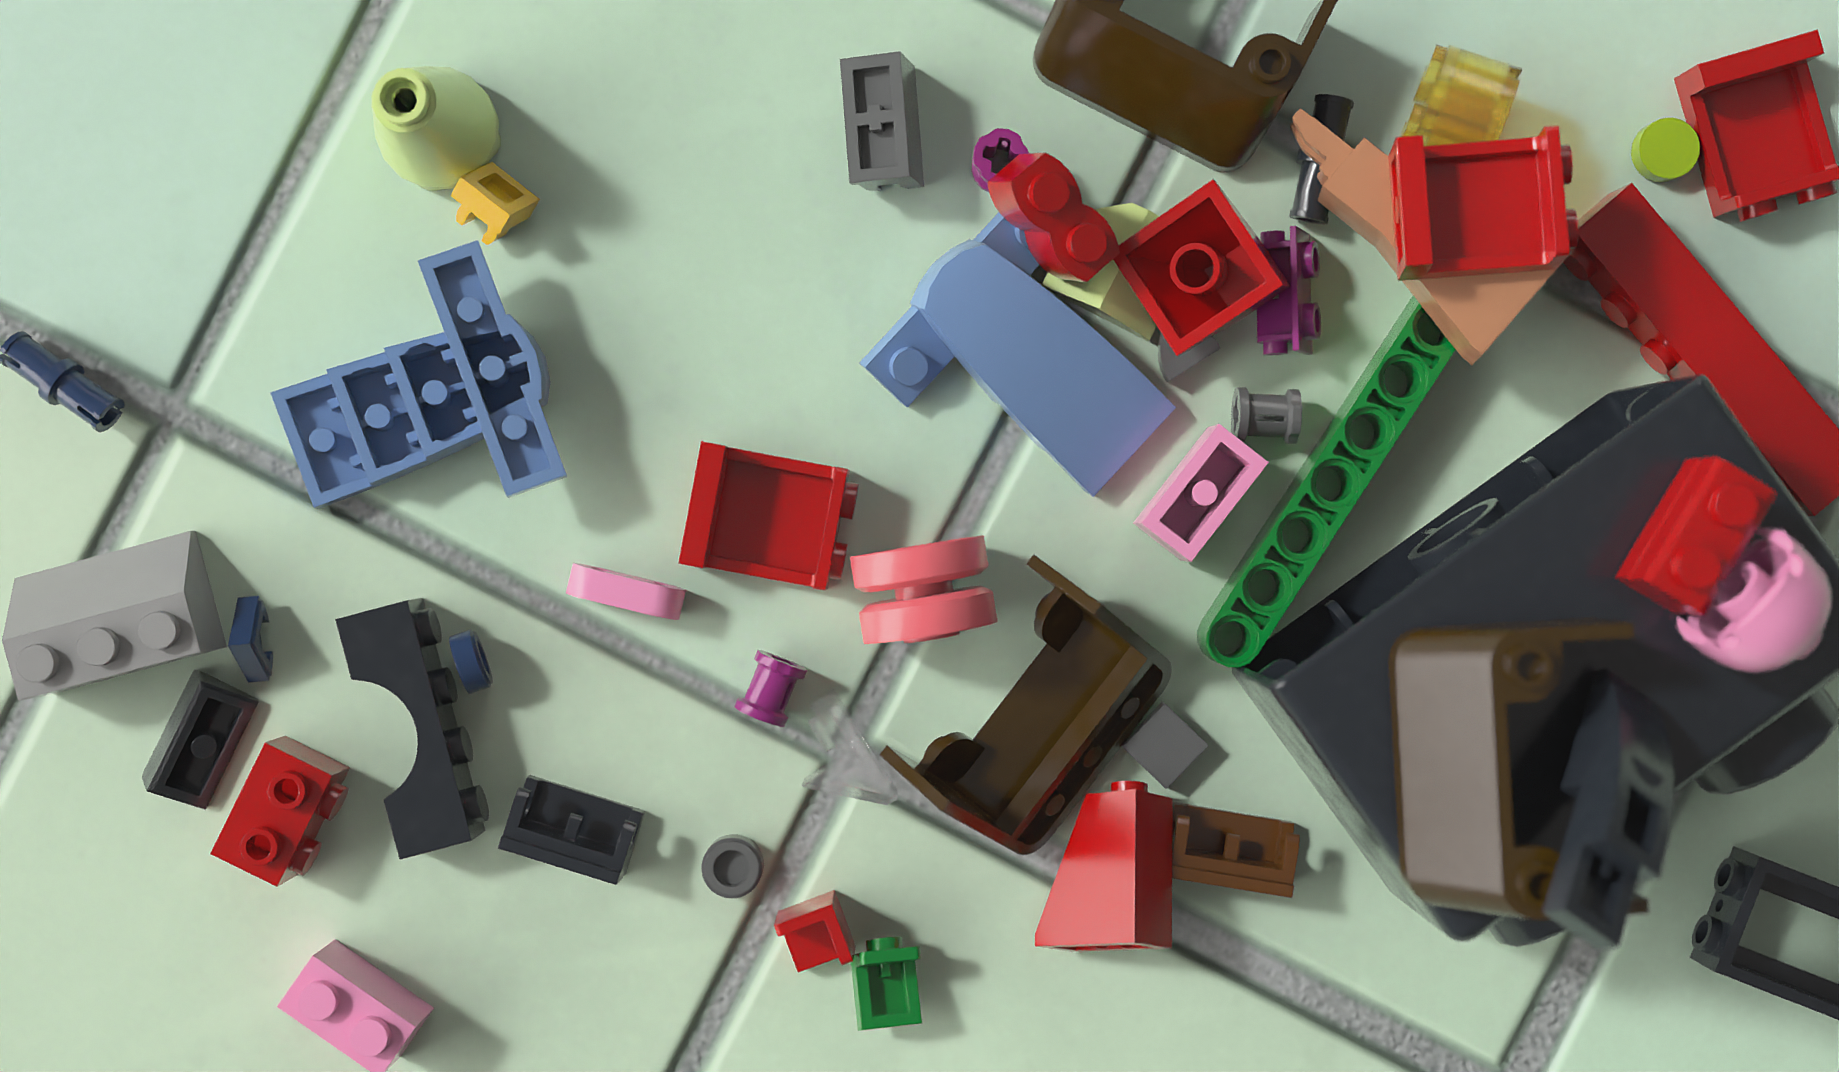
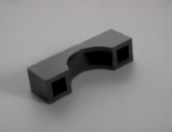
[335,598,489,860]

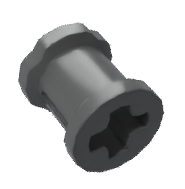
[1231,387,1302,444]

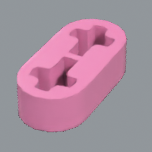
[566,563,686,620]

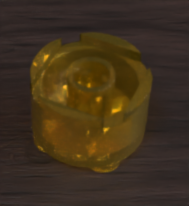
[1399,44,1522,146]

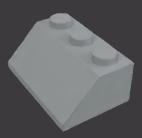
[2,531,227,701]

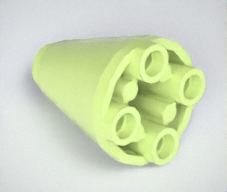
[372,66,501,191]

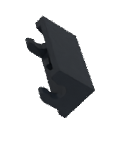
[498,775,645,885]

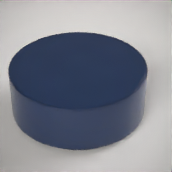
[449,629,493,694]

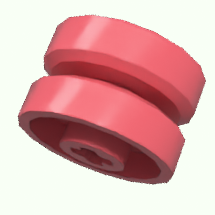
[850,535,998,644]

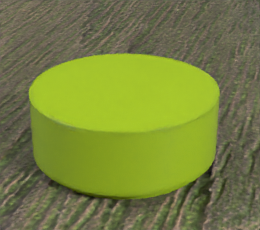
[1631,117,1700,182]

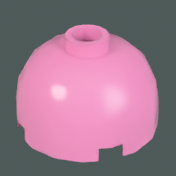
[1677,528,1831,673]

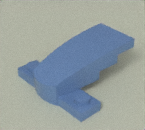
[859,212,1176,497]
[270,240,568,509]

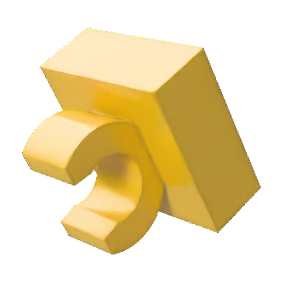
[451,162,540,245]

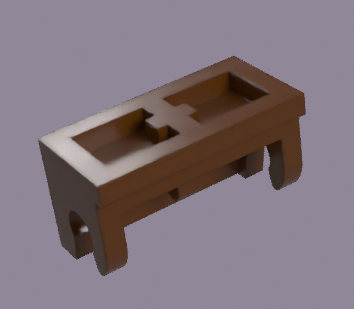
[1172,802,1300,898]

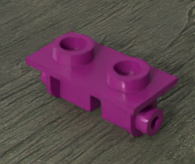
[1256,226,1321,355]

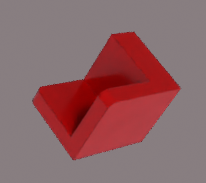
[774,890,856,973]

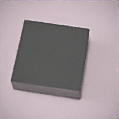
[1122,702,1208,789]

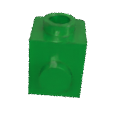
[851,936,922,1031]

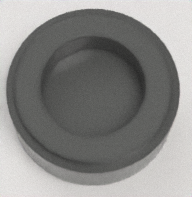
[701,834,764,899]

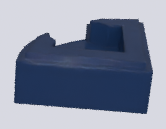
[228,596,273,683]

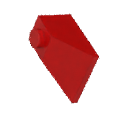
[1113,179,1290,356]

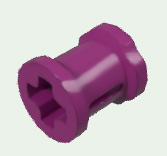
[971,128,1029,193]
[734,650,807,727]

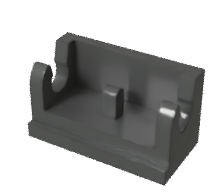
[840,51,924,191]

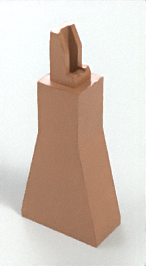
[1290,108,1563,365]

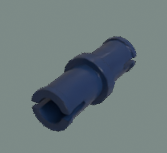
[0,331,125,433]

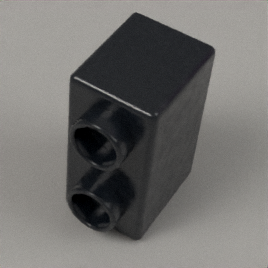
[1232,374,1839,947]

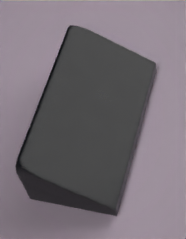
[142,670,259,810]

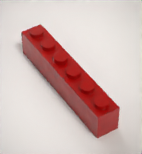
[1563,183,1839,516]

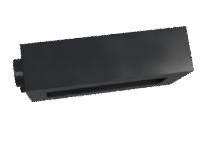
[1690,846,1839,1020]

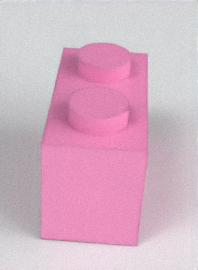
[1133,424,1269,562]
[277,939,434,1072]

